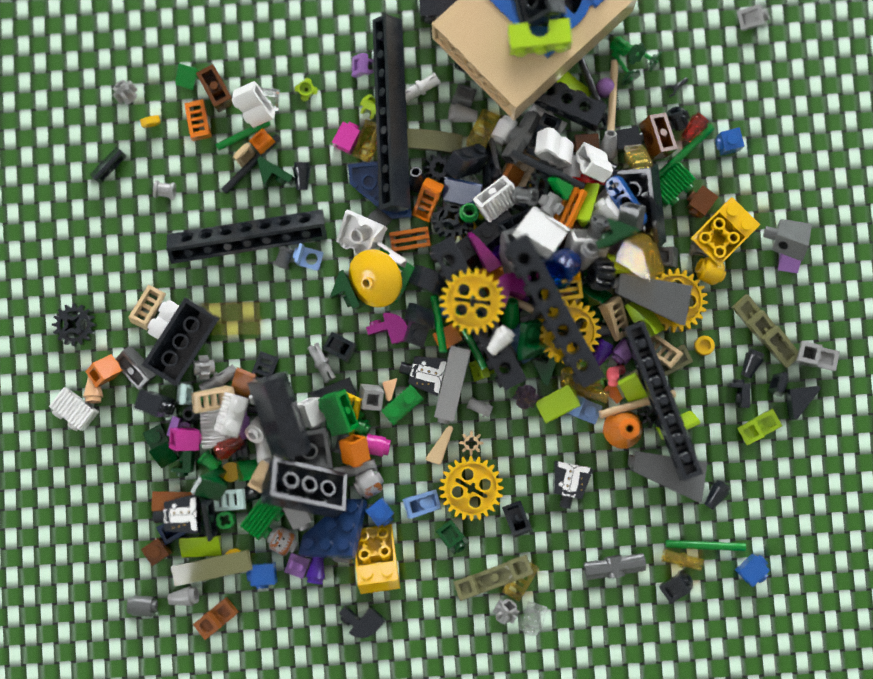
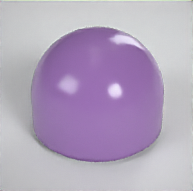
[596,78,614,98]

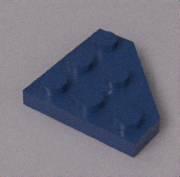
[348,161,412,220]
[298,499,367,559]

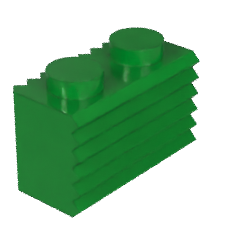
[660,162,696,208]
[381,385,424,425]
[318,389,359,437]
[240,498,285,540]

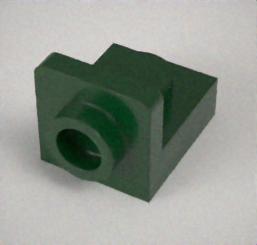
[171,450,196,476]
[436,519,469,554]

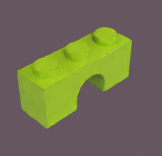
[507,18,572,57]

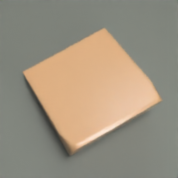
[382,378,398,402]

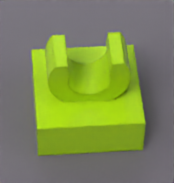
[360,94,376,120]
[469,358,495,382]

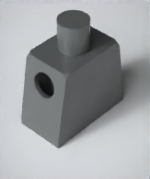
[763,219,812,261]

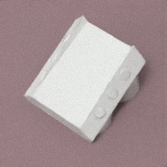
[512,206,569,258]
[336,209,388,255]

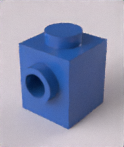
[715,127,744,156]
[366,497,395,526]
[735,554,770,587]
[247,562,277,589]

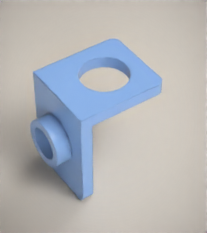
[293,243,323,271]

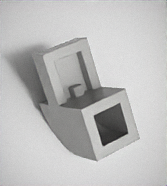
[796,341,840,371]

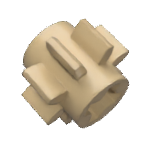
[459,431,484,456]

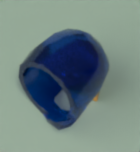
[544,248,582,290]

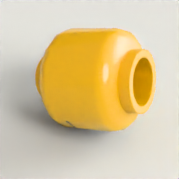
[695,257,726,285]

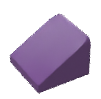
[778,253,801,273]

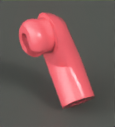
[606,365,626,386]

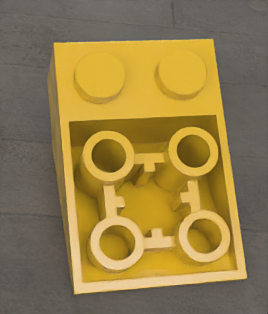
[690,197,760,266]
[355,524,400,594]

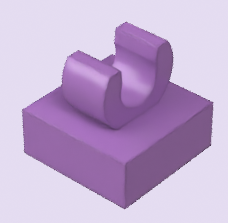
[352,53,374,78]
[167,416,191,436]
[284,553,311,579]

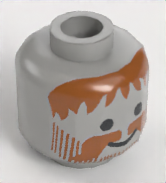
[353,469,384,499]
[267,526,298,556]

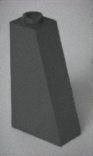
[612,274,692,325]
[628,451,707,502]

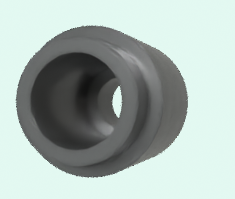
[127,595,158,617]

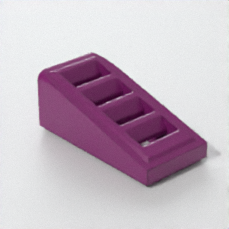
[467,232,502,272]

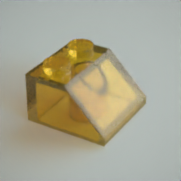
[615,234,665,281]

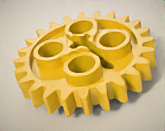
[440,268,506,334]
[653,268,708,333]
[538,299,601,364]
[439,456,504,521]

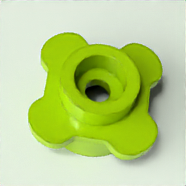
[295,78,318,101]

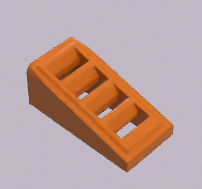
[184,99,212,141]
[411,178,444,223]

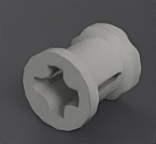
[153,180,176,200]

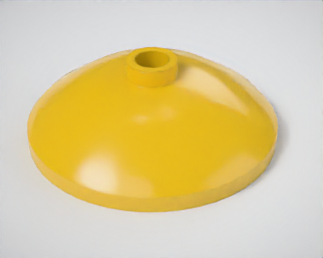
[349,249,402,308]

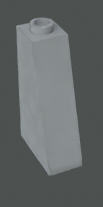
[434,346,471,425]

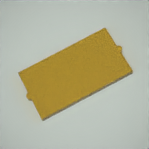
[202,302,262,335]

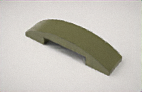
[407,128,463,154]
[454,554,534,601]

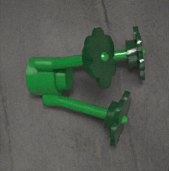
[610,36,662,86]

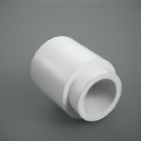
[491,115,517,146]
[245,416,265,443]

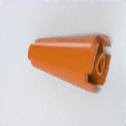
[603,411,643,449]

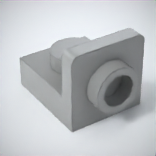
[737,4,770,31]

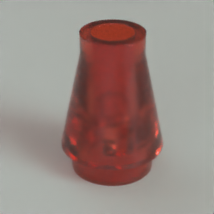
[681,112,709,142]
[213,435,244,461]

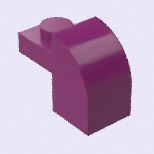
[496,273,531,312]
[366,313,407,345]

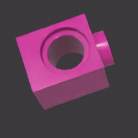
[332,122,361,155]
[169,427,202,451]

